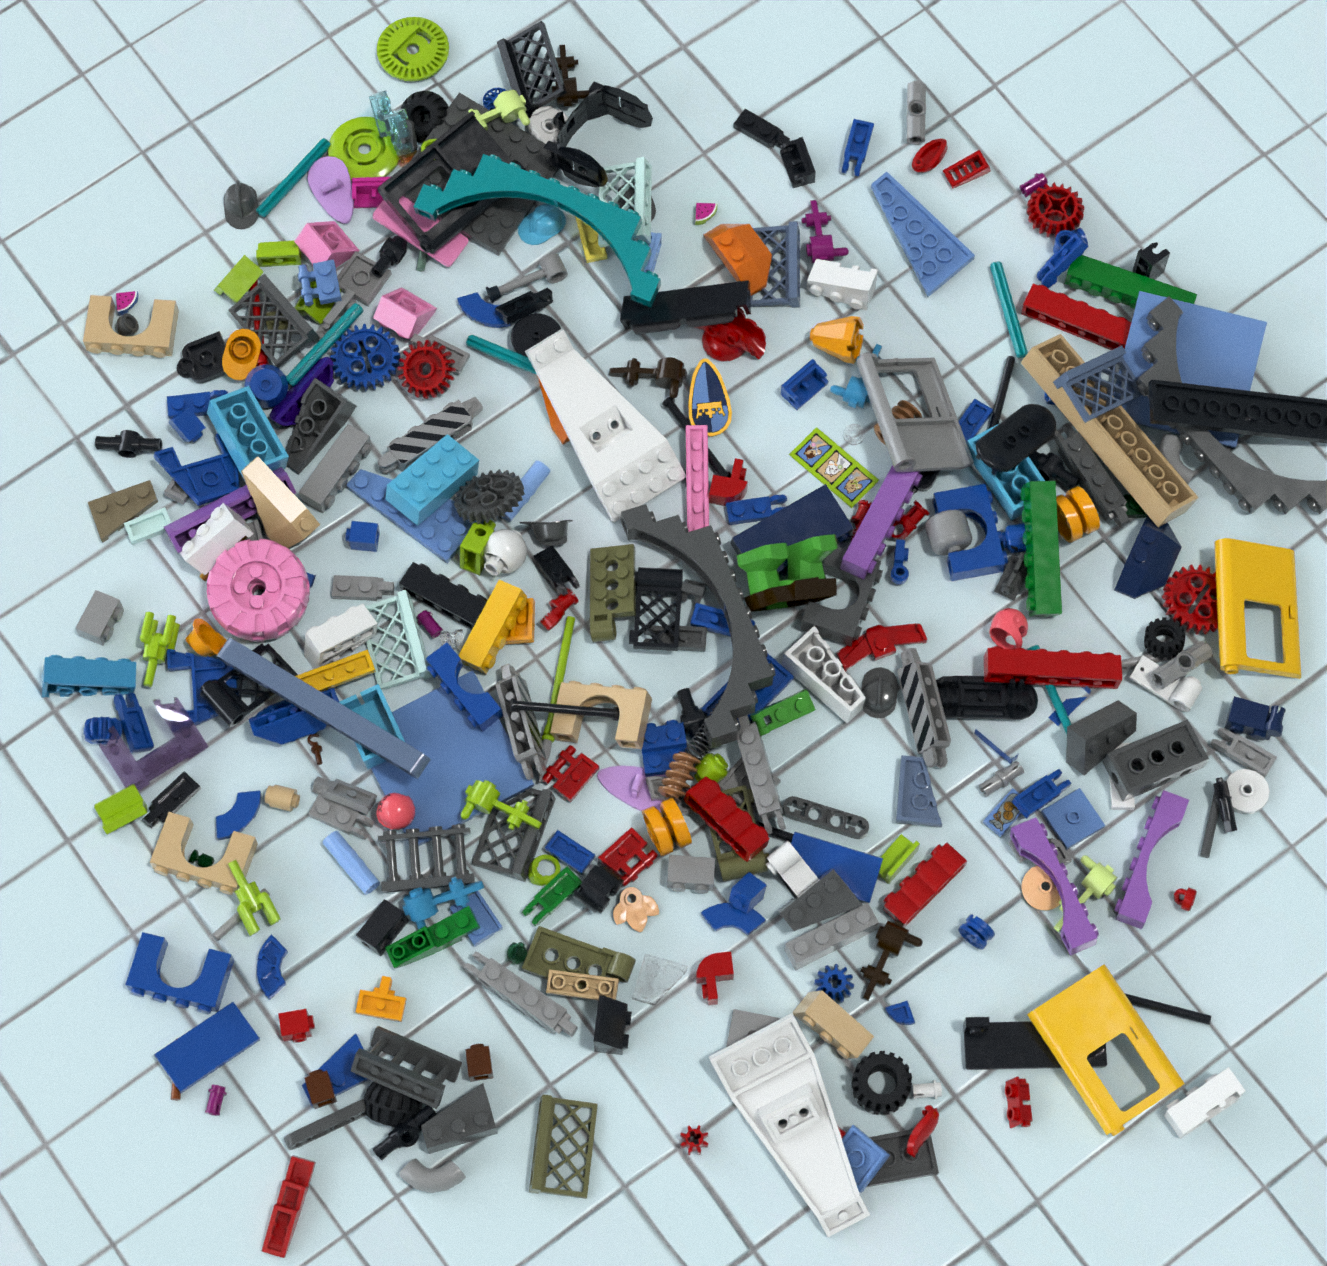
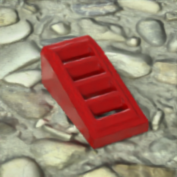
[942,150,991,189]

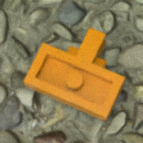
[355,976,407,1022]

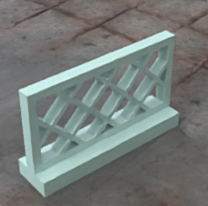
[598,157,652,248]
[365,590,432,691]

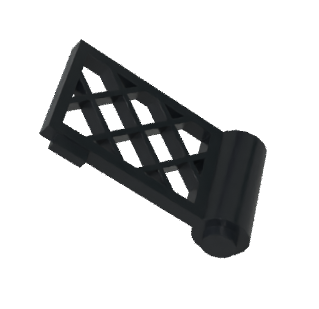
[629,567,683,651]
[200,643,298,728]

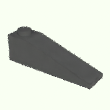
[285,378,357,473]

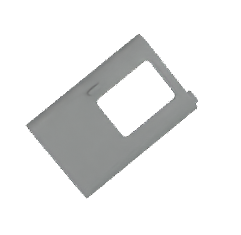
[856,352,974,472]

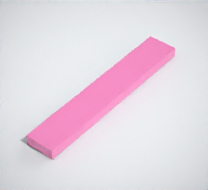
[686,425,709,532]

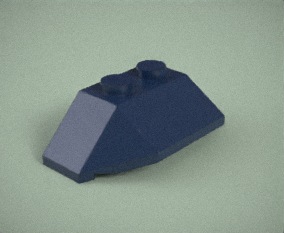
[1114,515,1182,599]

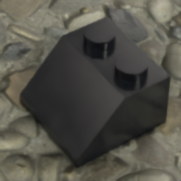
[593,995,632,1055]

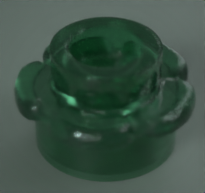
[507,942,527,965]

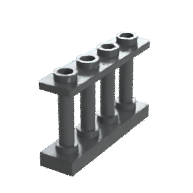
[378,824,475,893]
[351,1026,462,1109]

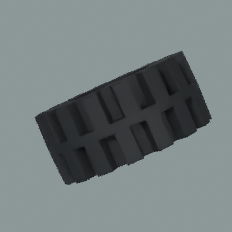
[1144,617,1186,660]

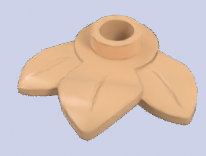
[613,887,659,932]

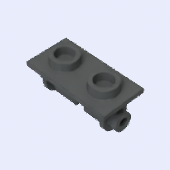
[994,553,1027,601]

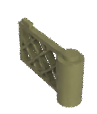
[709,785,769,882]

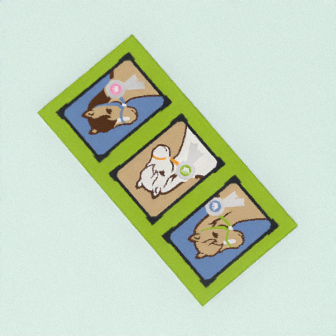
[789,427,879,508]

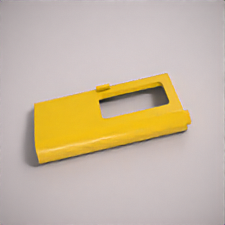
[1214,538,1301,679]
[1027,964,1185,1136]

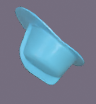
[518,204,566,245]

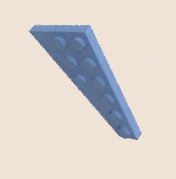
[871,172,975,297]
[346,469,484,564]

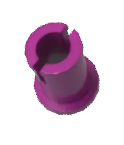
[1019,173,1048,197]
[416,610,443,639]
[205,1085,227,1116]

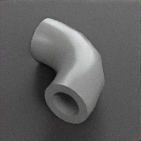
[1159,434,1195,484]
[399,1159,466,1193]

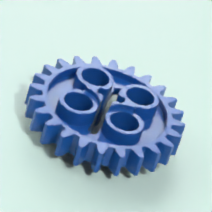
[330,324,401,391]

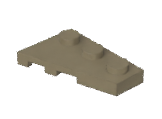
[88,480,158,543]

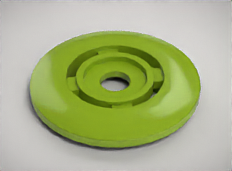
[377,17,449,81]
[328,117,402,181]

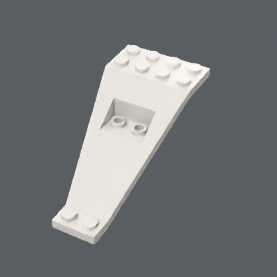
[525,329,686,522]
[709,1013,870,1237]

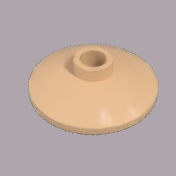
[1021,866,1061,911]

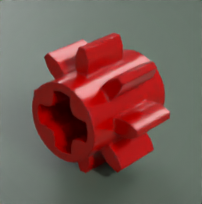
[680,1125,708,1155]

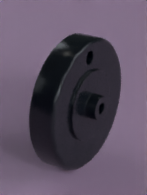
[511,313,561,357]

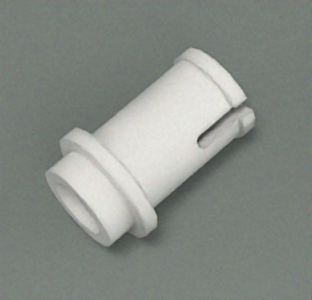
[912,1080,942,1099]

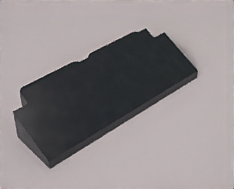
[620,280,751,334]

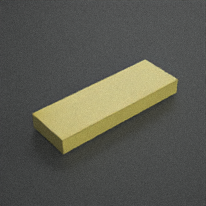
[575,216,607,263]

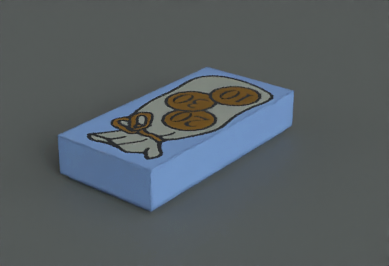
[983,788,1022,837]

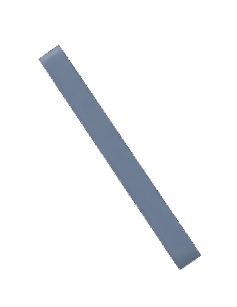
[216,638,431,779]

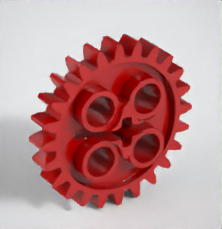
[1162,565,1218,635]

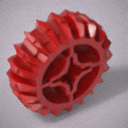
[1027,182,1084,237]

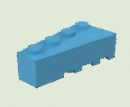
[41,655,136,698]

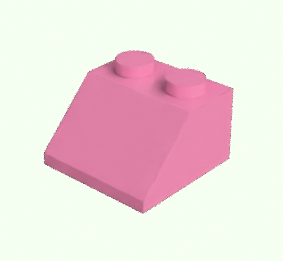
[294,221,360,268]
[373,287,437,339]

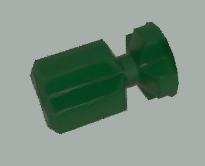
[189,850,214,867]

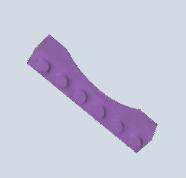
[1114,790,1189,929]
[1010,817,1099,956]

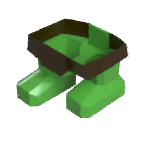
[737,534,838,612]

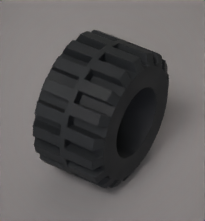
[852,1051,912,1115]

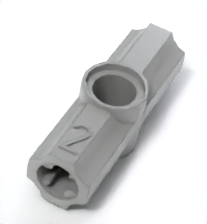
[906,81,926,145]
[1150,641,1213,689]

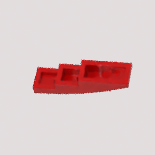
[262,1155,316,1258]

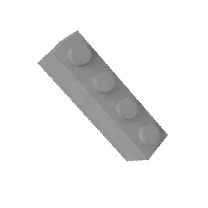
[299,424,372,513]
[785,903,879,971]

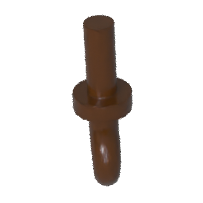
[307,733,323,765]

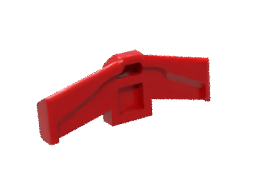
[836,623,927,672]

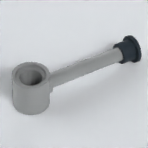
[486,254,568,303]

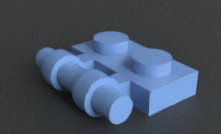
[298,259,342,306]

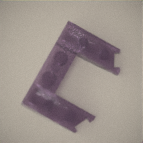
[99,697,208,791]

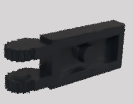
[534,546,580,596]

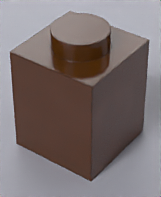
[465,1044,494,1082]
[304,1069,337,1109]

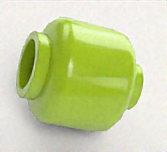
[694,753,728,783]

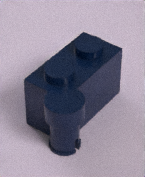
[1224,696,1286,741]

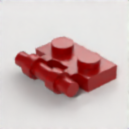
[542,745,599,802]
[598,827,658,887]

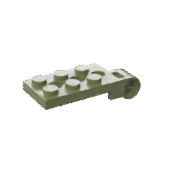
[590,544,636,642]
[522,926,636,989]

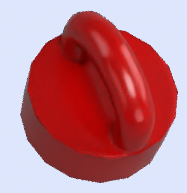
[1174,887,1197,912]

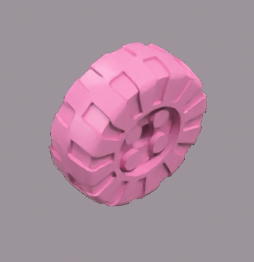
[207,538,310,642]

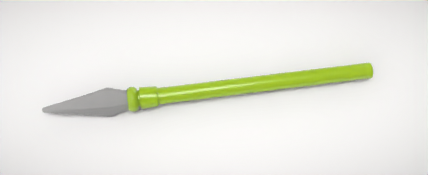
[538,616,575,783]

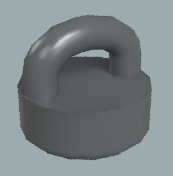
[117,313,139,336]

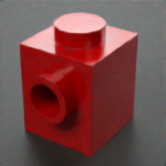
[278,1009,315,1043]

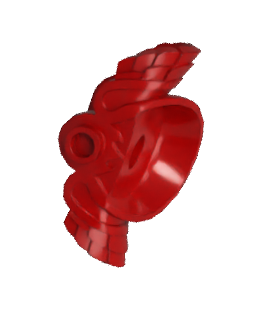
[694,307,766,361]

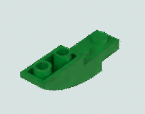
[385,906,480,969]

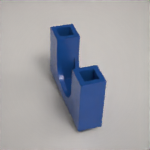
[932,484,1008,581]
[125,932,234,1014]

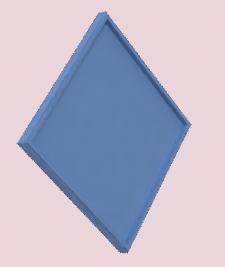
[1113,291,1267,448]
[371,670,535,847]

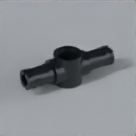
[371,235,408,278]
[95,430,163,458]
[1029,451,1080,489]
[677,688,711,756]
[373,1105,437,1160]

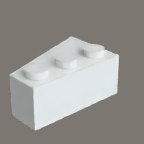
[806,259,878,311]

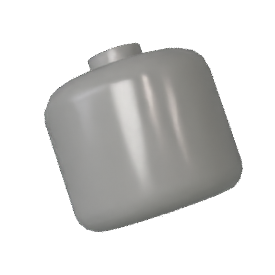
[925,510,972,556]

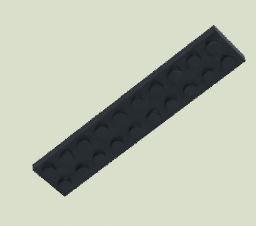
[1148,379,1327,444]

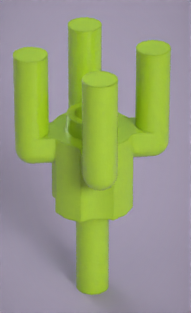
[140,612,180,687]
[228,860,281,936]

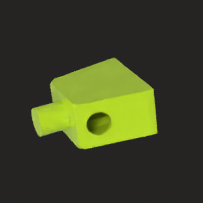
[460,520,496,576]

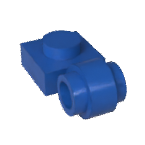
[890,539,909,585]

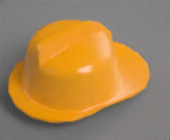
[222,329,261,380]
[186,618,227,657]

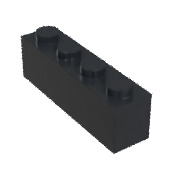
[399,562,488,630]

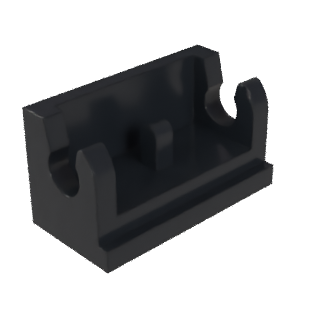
[780,137,816,188]
[1132,242,1170,280]
[356,899,409,956]

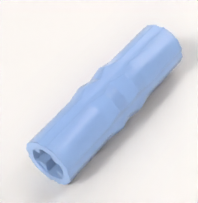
[500,460,550,522]
[323,831,380,895]

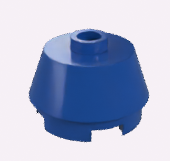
[245,364,288,408]

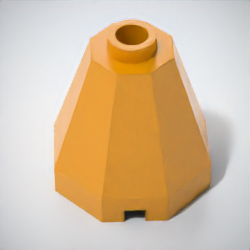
[810,316,864,364]

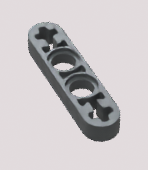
[783,796,869,839]
[284,1099,366,1150]

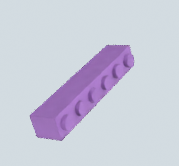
[840,465,923,580]
[164,467,296,553]

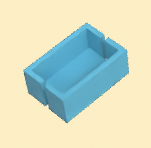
[339,684,406,769]

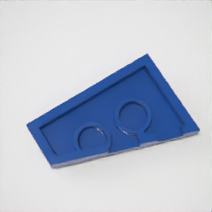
[302,1033,369,1108]

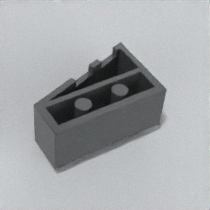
[778,868,862,931]

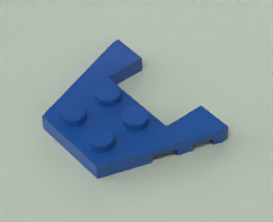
[154,434,240,506]
[167,649,238,734]

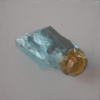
[369,90,418,163]

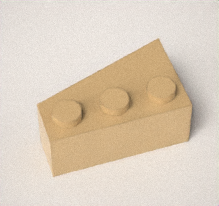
[792,990,874,1059]

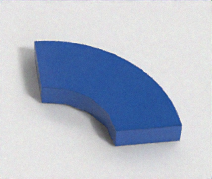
[457,292,511,328]
[216,791,261,840]
[701,903,766,936]
[257,934,288,1000]

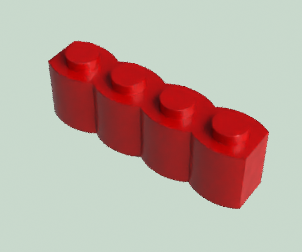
[684,776,770,862]
[883,842,967,928]

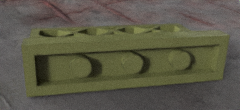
[529,1094,598,1199]

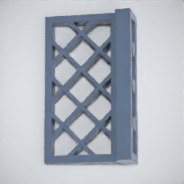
[751,221,800,308]
[1053,346,1141,423]

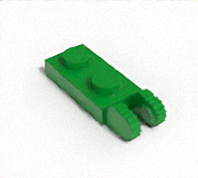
[522,867,582,926]

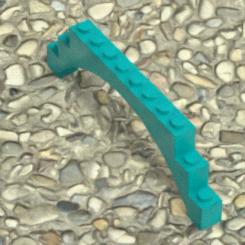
[413,154,661,307]

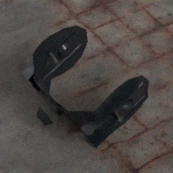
[543,81,653,187]

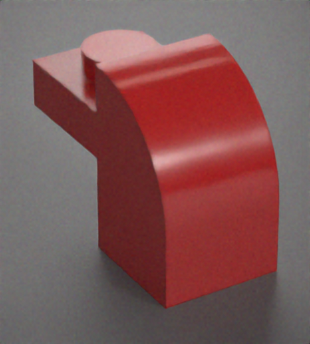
[709,458,748,506]
[696,951,734,1005]

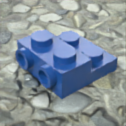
[641,720,688,777]

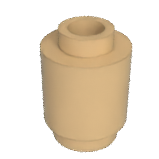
[265,784,300,812]

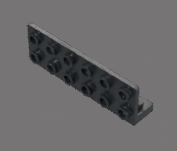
[963,1017,1107,1070]

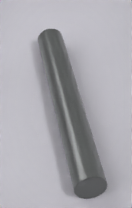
[1200,791,1219,858]

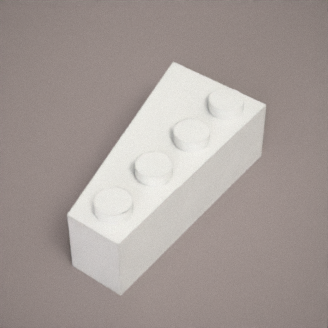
[781,625,866,723]

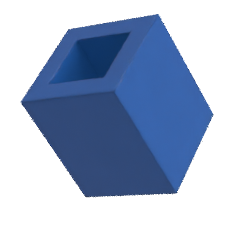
[168,407,206,442]
[346,521,380,552]
[729,872,767,914]

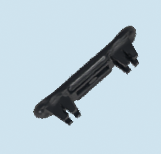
[976,404,1056,476]
[936,676,1038,720]

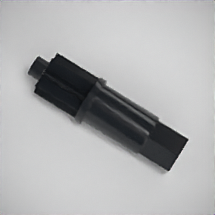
[1213,777,1237,833]

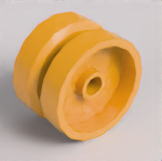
[1056,486,1100,543]
[642,798,692,856]

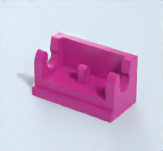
[352,177,390,208]

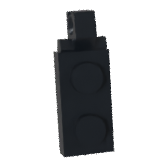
[734,109,790,149]
[495,288,553,325]
[143,771,201,829]

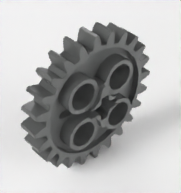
[454,469,525,524]

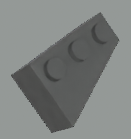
[1066,700,1137,775]
[421,1083,498,1154]

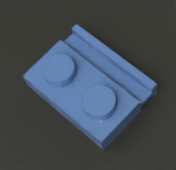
[449,891,503,947]

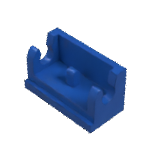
[781,359,829,410]

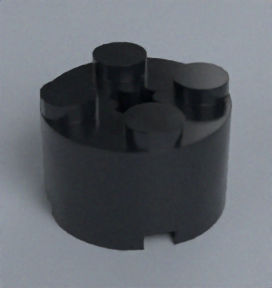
[573,859,624,913]

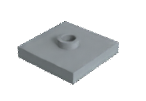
[726,1009,780,1047]

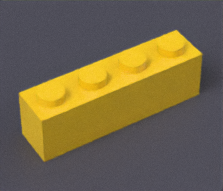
[458,580,527,674]

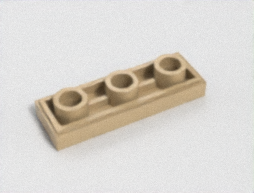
[546,969,619,1000]

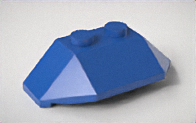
[248,688,339,745]

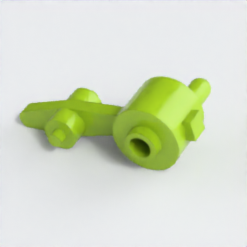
[461,780,542,830]

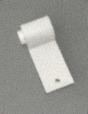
[1129,655,1202,712]
[766,840,818,896]

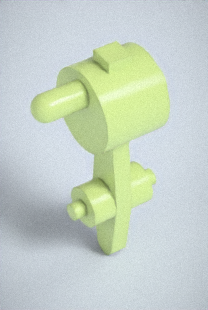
[468,90,530,131]
[1054,855,1118,932]

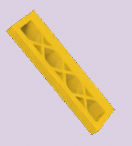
[295,649,376,692]

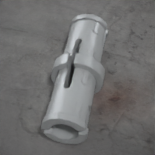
[979,761,1024,797]

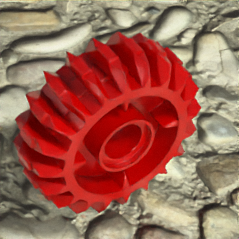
[398,340,456,399]

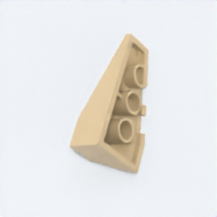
[241,456,320,548]

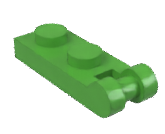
[750,689,816,736]

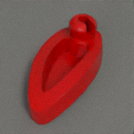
[912,139,948,173]
[907,1105,939,1158]

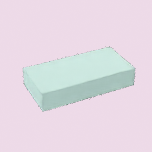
[124,507,171,545]

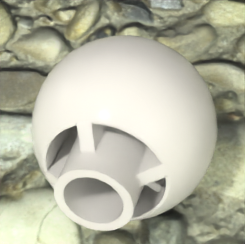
[483,529,527,576]

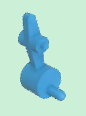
[830,344,882,409]
[403,876,484,930]

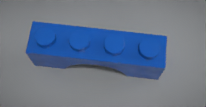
[426,642,504,732]

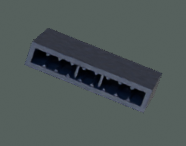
[730,484,854,576]

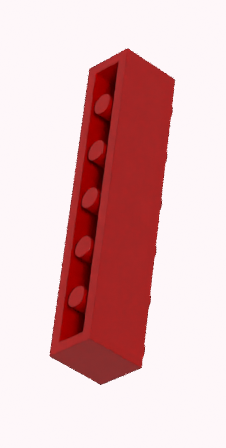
[1021,283,1131,350]
[984,646,1122,689]

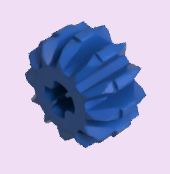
[84,716,123,745]
[814,964,854,1003]

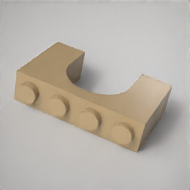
[83,295,179,358]
[550,681,652,749]
[150,812,258,895]

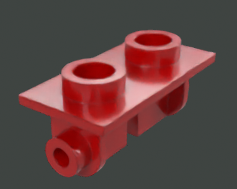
[1005,1077,1033,1128]

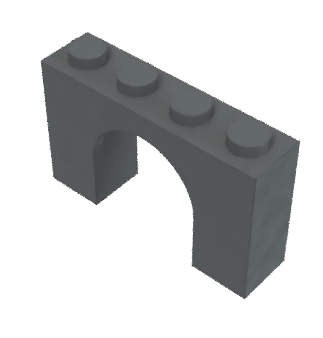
[801,547,883,646]

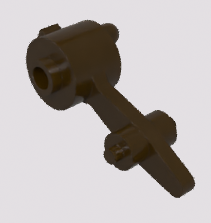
[550,45,589,106]
[609,357,687,399]
[860,920,923,1001]

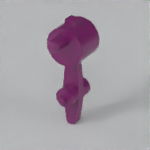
[801,200,849,263]

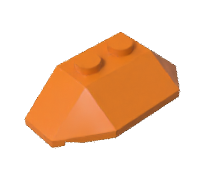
[703,224,772,296]

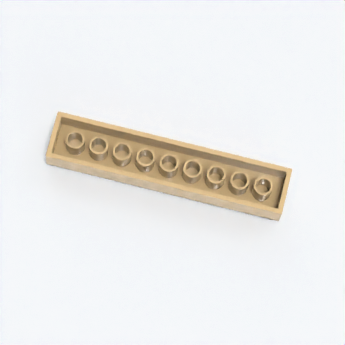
[1021,334,1199,527]

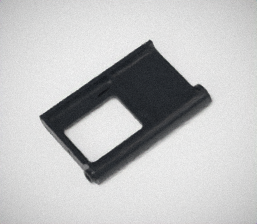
[378,111,526,254]

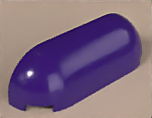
[270,357,334,426]

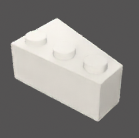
[180,503,254,575]
[304,604,377,669]
[1164,1067,1245,1139]

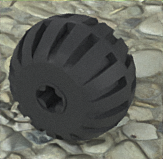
[399,91,449,143]
[364,1081,422,1127]

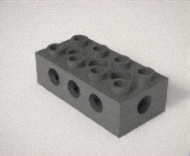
[1102,719,1209,802]

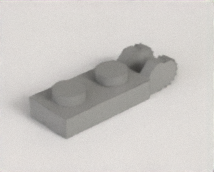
[1210,727,1277,778]
[308,794,375,840]

